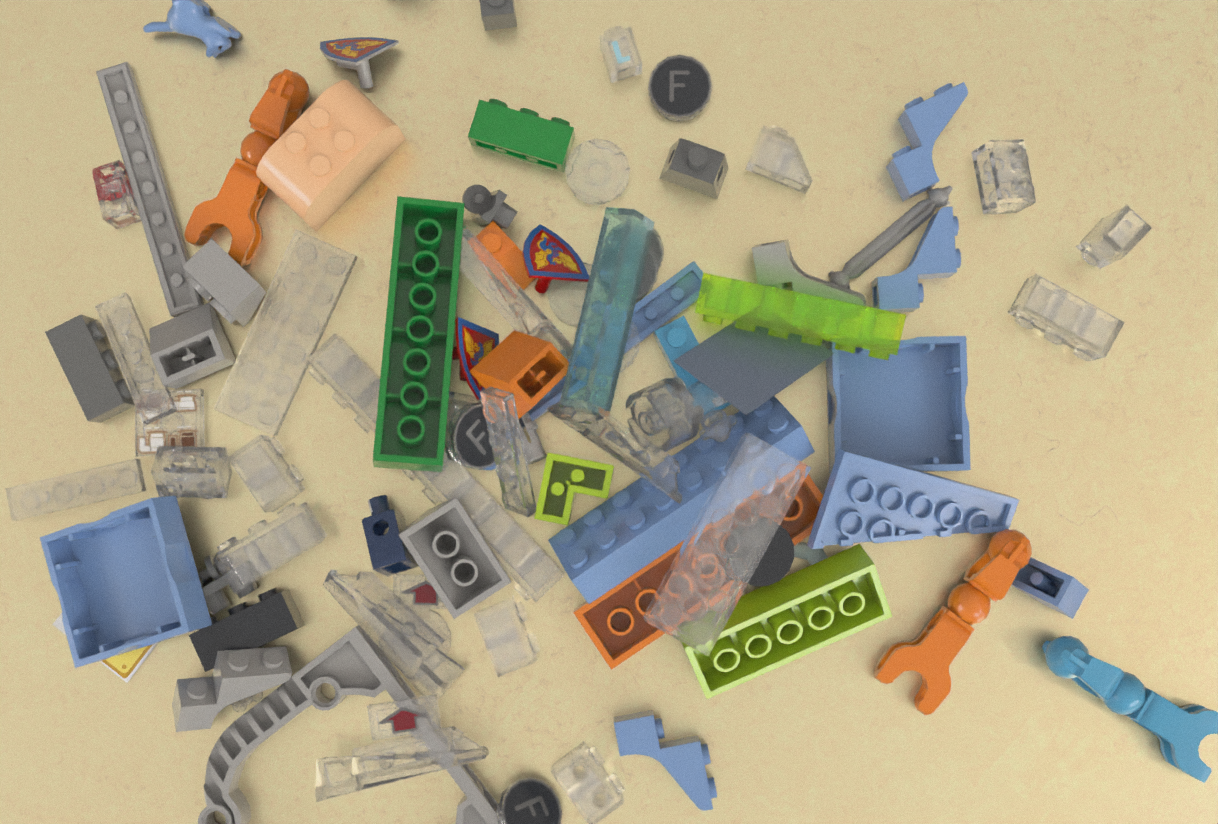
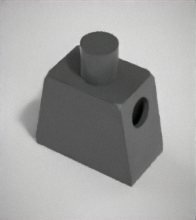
[659,138,728,199]

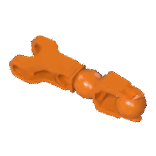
[184,69,310,267]
[874,529,1032,715]

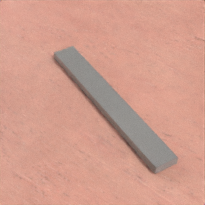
[96,62,204,317]

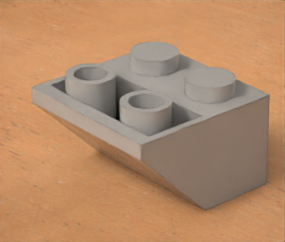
[182,238,266,327]
[149,303,237,389]

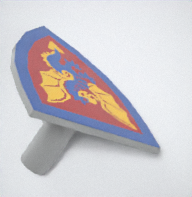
[320,37,399,88]

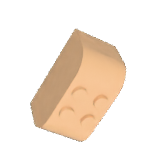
[256,80,406,232]

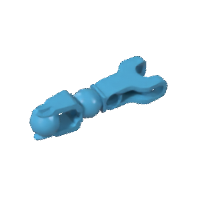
[1042,636,1218,783]

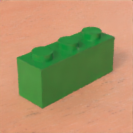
[468,99,575,173]

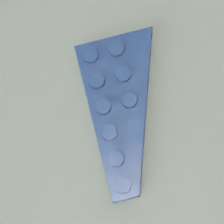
[807,448,1019,549]

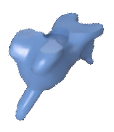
[143,0,242,58]

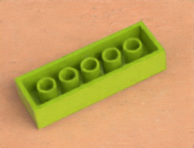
[675,544,893,699]

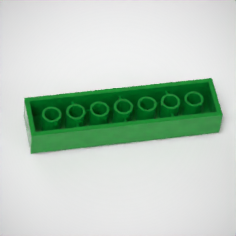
[373,196,465,472]

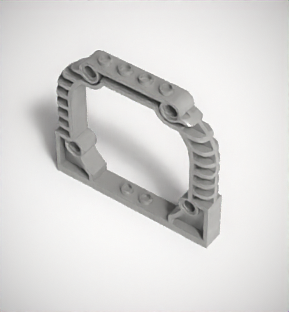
[198,624,505,824]

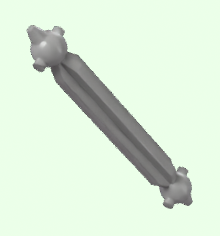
[829,185,953,289]

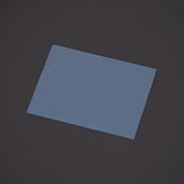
[674,304,834,415]

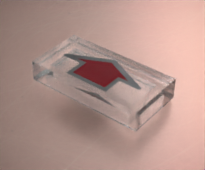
[392,574,447,609]
[367,694,442,741]

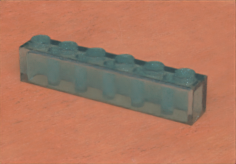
[559,207,655,417]

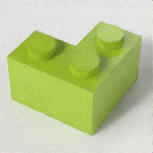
[534,452,614,526]

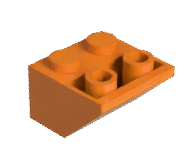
[469,330,573,421]

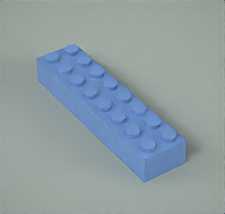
[548,396,815,604]

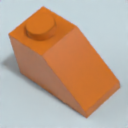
[469,221,537,297]

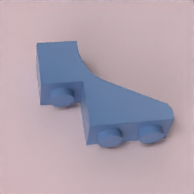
[886,82,968,202]
[871,207,961,314]
[614,710,717,811]

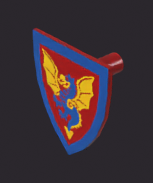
[522,224,590,294]
[452,317,499,400]

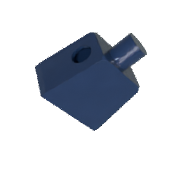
[362,495,419,577]

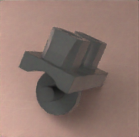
[462,185,518,229]
[198,555,258,615]

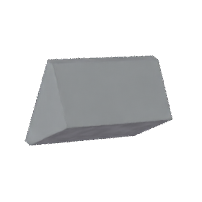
[398,497,511,619]

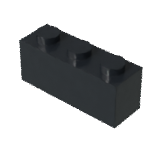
[189,587,305,672]

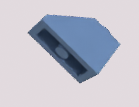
[1011,557,1089,619]

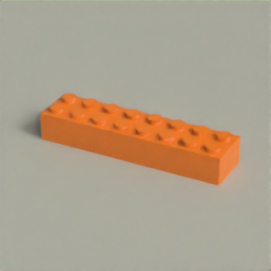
[573,462,823,670]

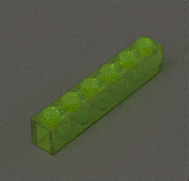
[695,273,906,361]

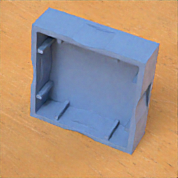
[826,336,971,473]
[40,496,212,668]

